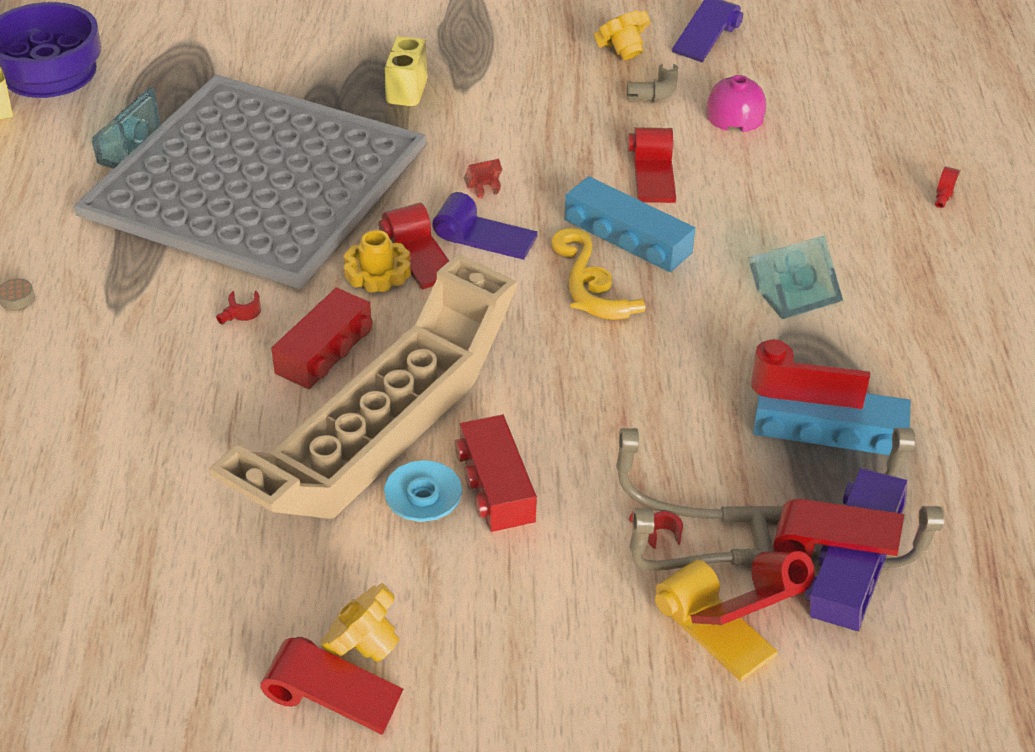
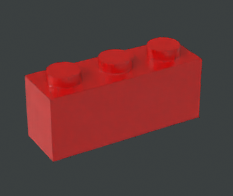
[271,287,373,389]
[454,414,537,532]

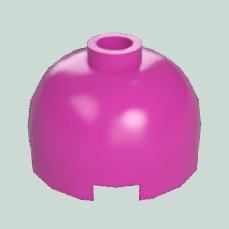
[706,75,766,132]

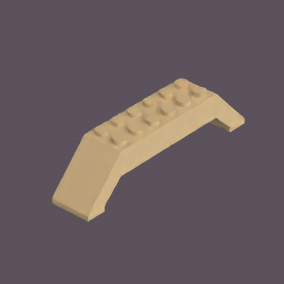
[209,254,517,519]

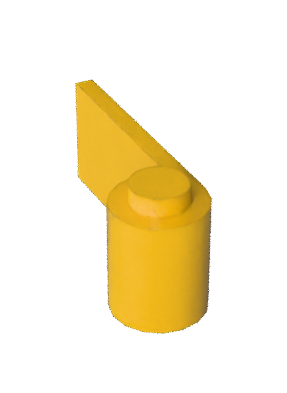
[655,559,778,682]

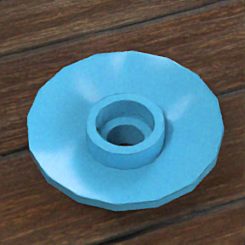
[384,460,462,522]

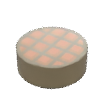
[0,279,35,310]

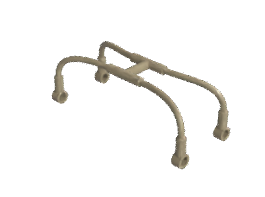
[616,428,944,571]

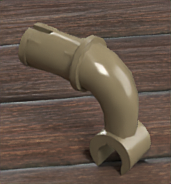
[627,64,678,103]

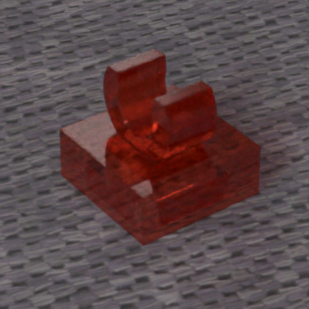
[464,158,503,198]

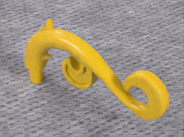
[551,228,645,320]

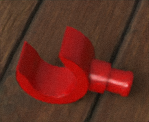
[935,166,961,208]
[216,290,261,325]
[629,511,683,549]

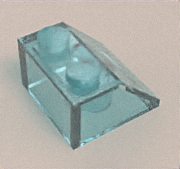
[92,87,160,169]
[748,235,843,319]

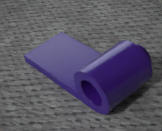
[672,0,743,63]
[432,192,538,260]

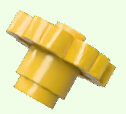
[593,10,651,61]
[344,230,411,292]
[320,583,400,662]

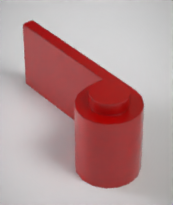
[628,127,676,203]
[378,202,449,290]
[751,339,870,409]
[773,499,905,558]
[690,551,815,625]
[260,637,404,735]

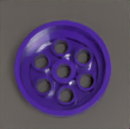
[0,2,102,98]

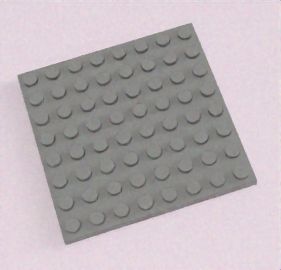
[74,74,426,290]

